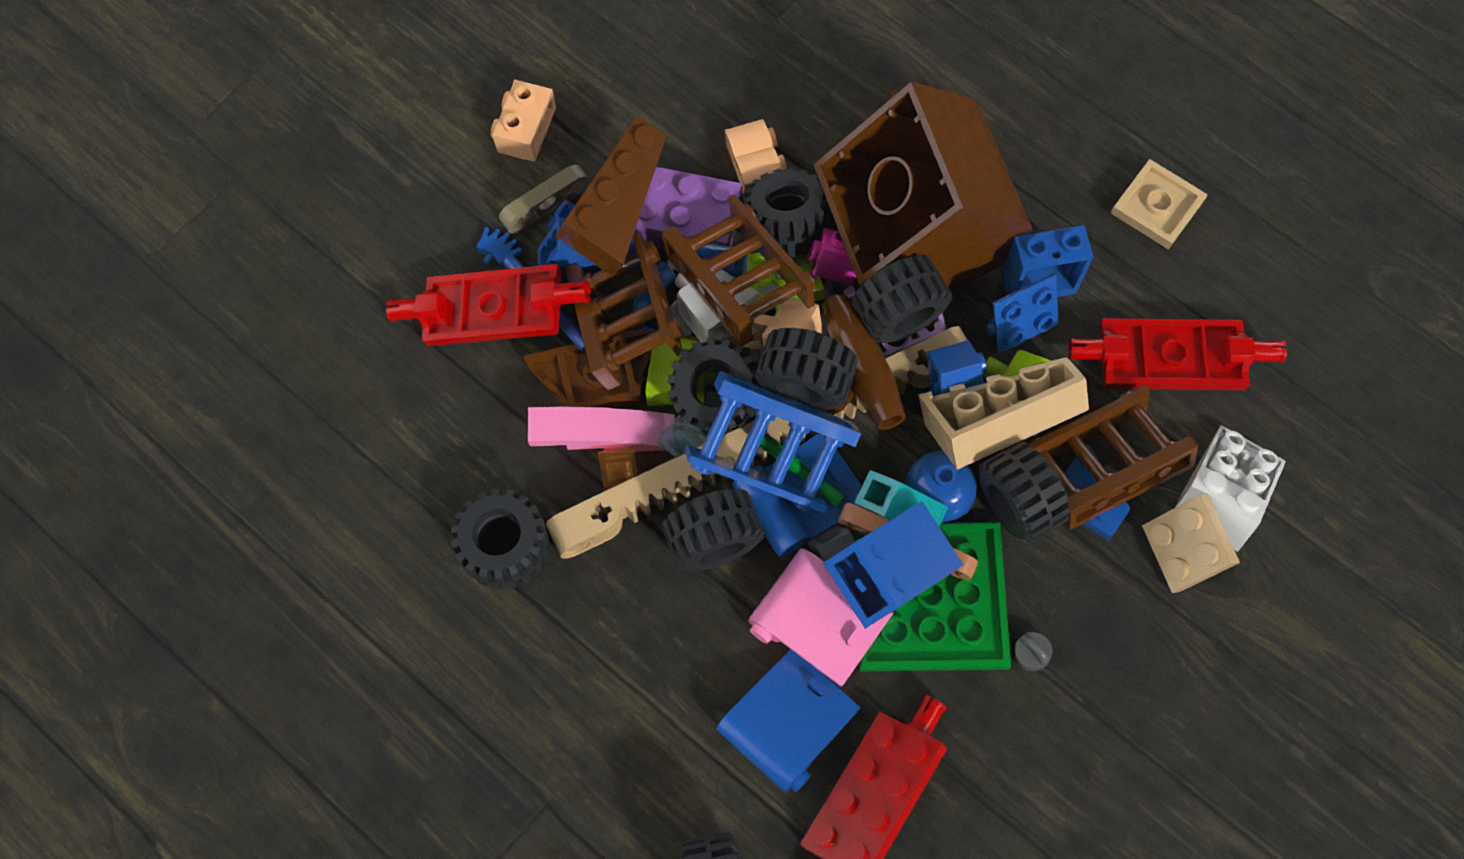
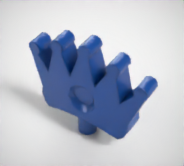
[477,227,522,267]

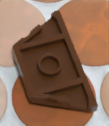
[523,327,656,408]

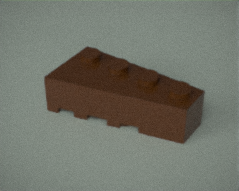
[555,115,666,277]

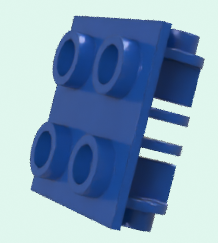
[985,273,1058,354]

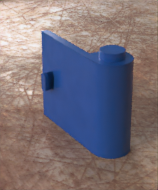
[732,433,862,558]
[716,649,861,793]

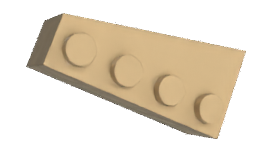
[918,357,1089,470]

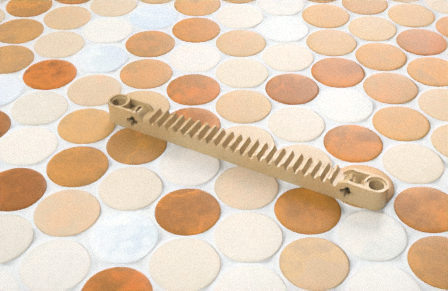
[546,326,968,559]

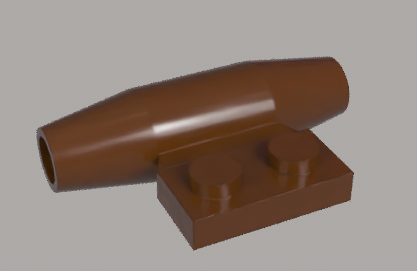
[819,294,906,430]

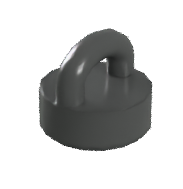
[1013,632,1053,672]

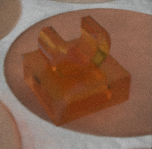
[598,446,638,489]

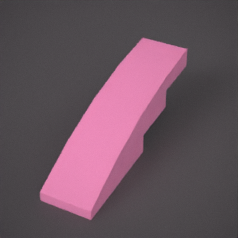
[528,407,676,453]

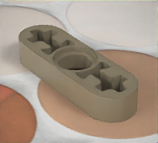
[499,165,590,234]

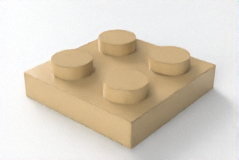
[1111,159,1208,250]
[1142,494,1240,593]

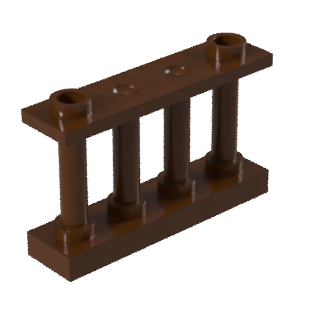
[662,194,816,347]
[565,232,684,391]
[1027,385,1198,530]

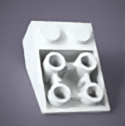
[1175,425,1286,552]

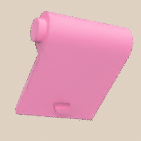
[748,549,893,687]

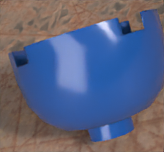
[904,450,977,523]

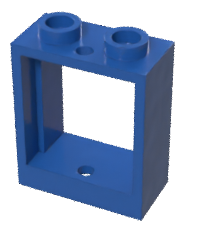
[1001,225,1094,297]

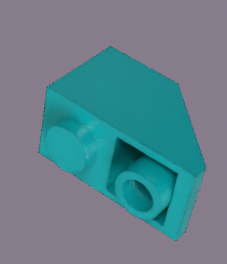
[854,470,949,527]

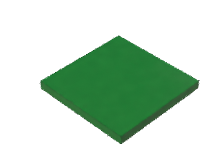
[853,522,1011,672]

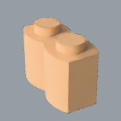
[725,119,788,196]

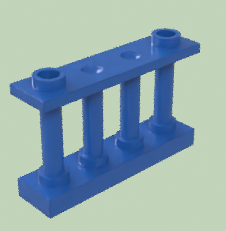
[685,371,861,513]

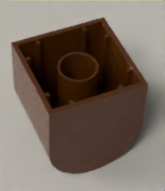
[814,82,1032,288]

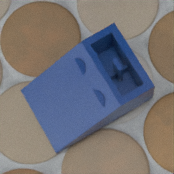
[823,501,964,629]

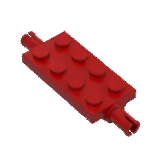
[386,264,591,346]
[1068,318,1287,390]
[800,695,947,859]

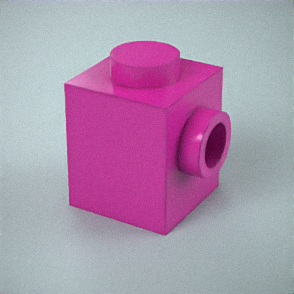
[808,227,856,286]

